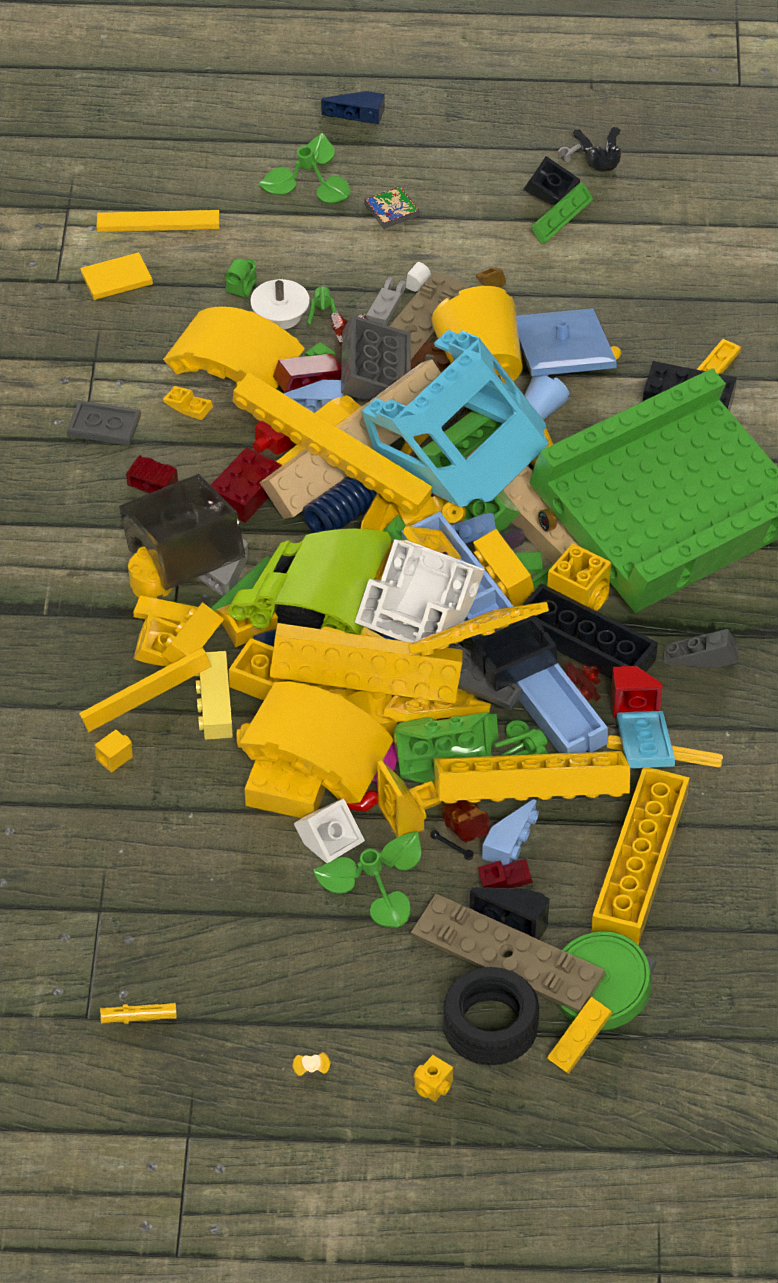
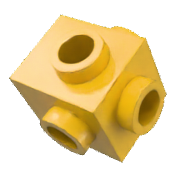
[413,1055,453,1102]

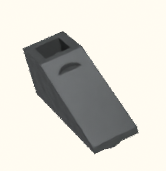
[663,629,739,668]

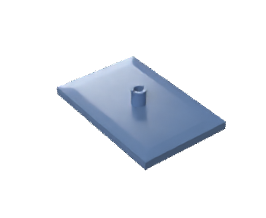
[516,308,617,376]

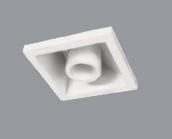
[294,798,365,863]

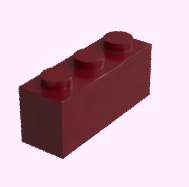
[273,354,341,393]

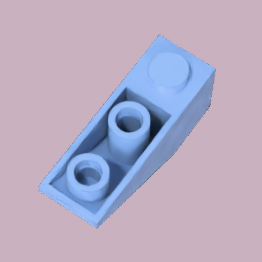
[284,380,344,413]
[482,799,539,865]

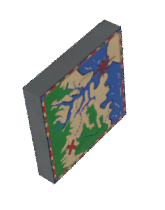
[365,186,419,229]

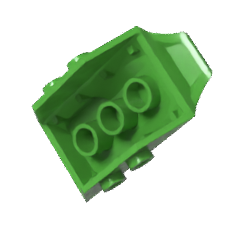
[393,712,498,784]

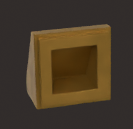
[476,267,506,287]

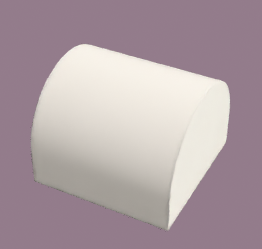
[406,262,431,292]

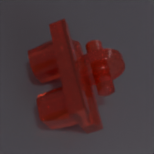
[565,662,601,702]

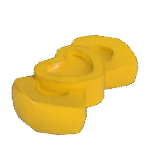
[292,1052,331,1076]

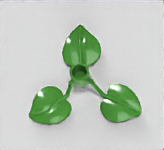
[259,133,351,204]
[313,831,422,928]

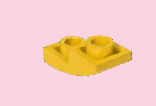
[163,386,213,420]

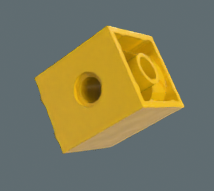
[547,543,611,611]

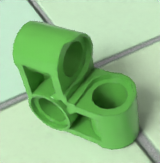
[225,258,257,298]

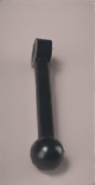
[430,830,474,860]

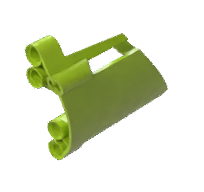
[228,529,392,635]

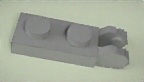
[366,277,406,325]

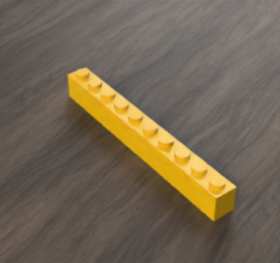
[233,372,433,516]

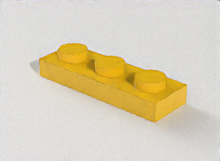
[547,997,613,1074]

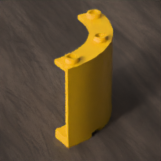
[163,307,305,389]
[239,681,394,804]

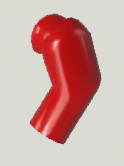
[347,790,378,812]

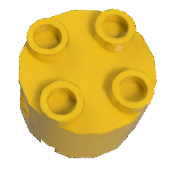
[128,547,174,599]

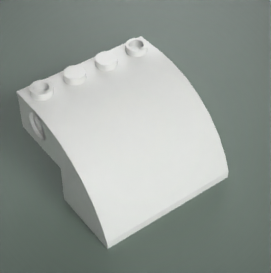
[355,539,485,643]

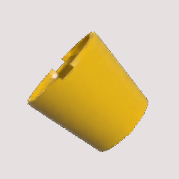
[432,286,522,384]

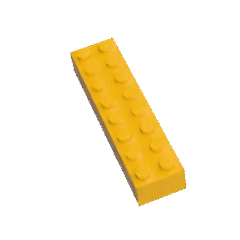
[270,623,463,704]
[434,751,630,803]
[591,767,690,945]

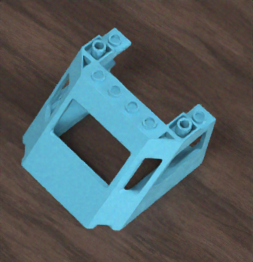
[361,330,548,507]

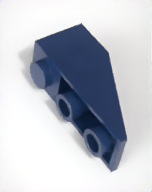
[321,91,385,124]

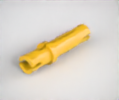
[100,1003,176,1024]

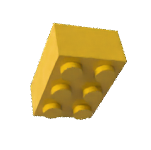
[473,529,535,606]
[245,759,326,818]

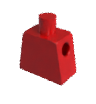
[252,421,297,455]

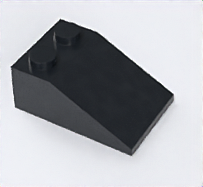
[470,887,550,940]

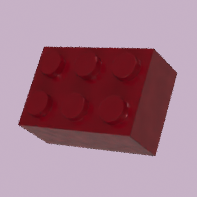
[208,447,282,523]

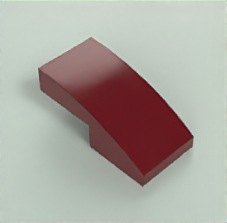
[478,859,533,888]

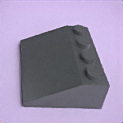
[341,315,411,399]

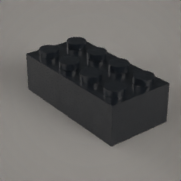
[643,361,737,411]

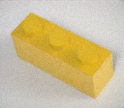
[162,602,224,663]

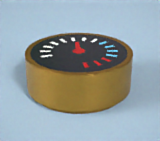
[538,508,557,532]

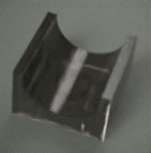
[119,474,246,590]

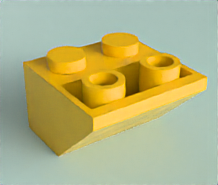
[215,604,278,647]

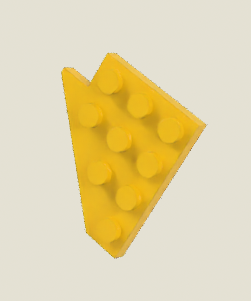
[383,689,491,722]

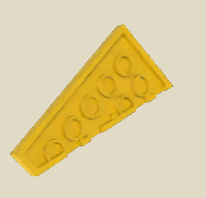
[408,602,549,656]

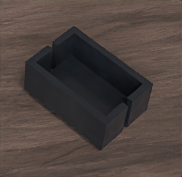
[473,615,557,691]

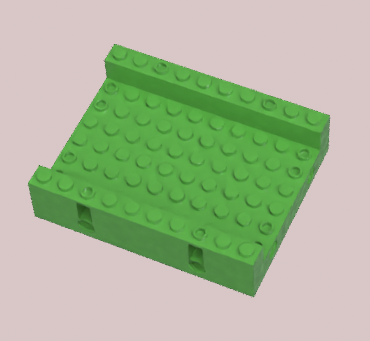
[529,368,778,613]

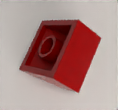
[611,666,663,718]

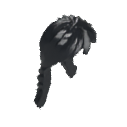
[573,127,621,171]

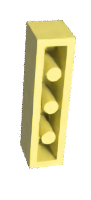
[195,651,233,740]

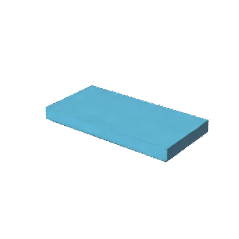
[616,711,675,768]

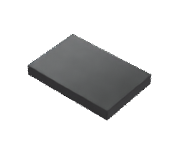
[67,400,141,446]

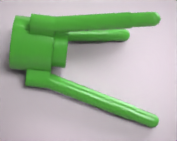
[307,287,341,328]
[494,729,548,756]

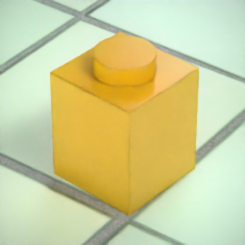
[94,730,133,773]

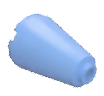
[524,375,570,421]

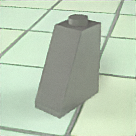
[194,532,248,597]

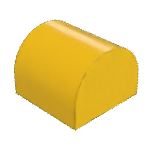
[411,781,442,810]

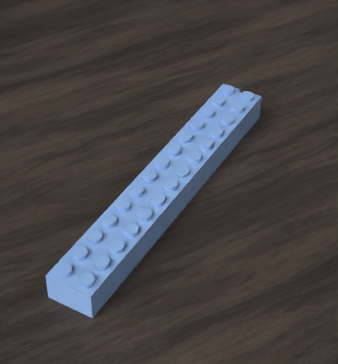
[401,512,608,753]

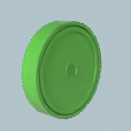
[557,932,652,1030]

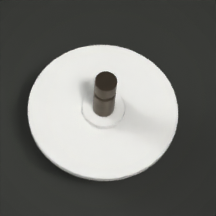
[251,279,309,329]

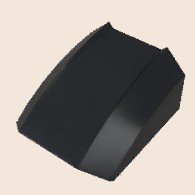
[523,156,580,204]

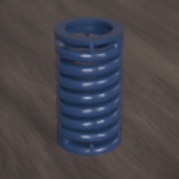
[302,476,377,533]

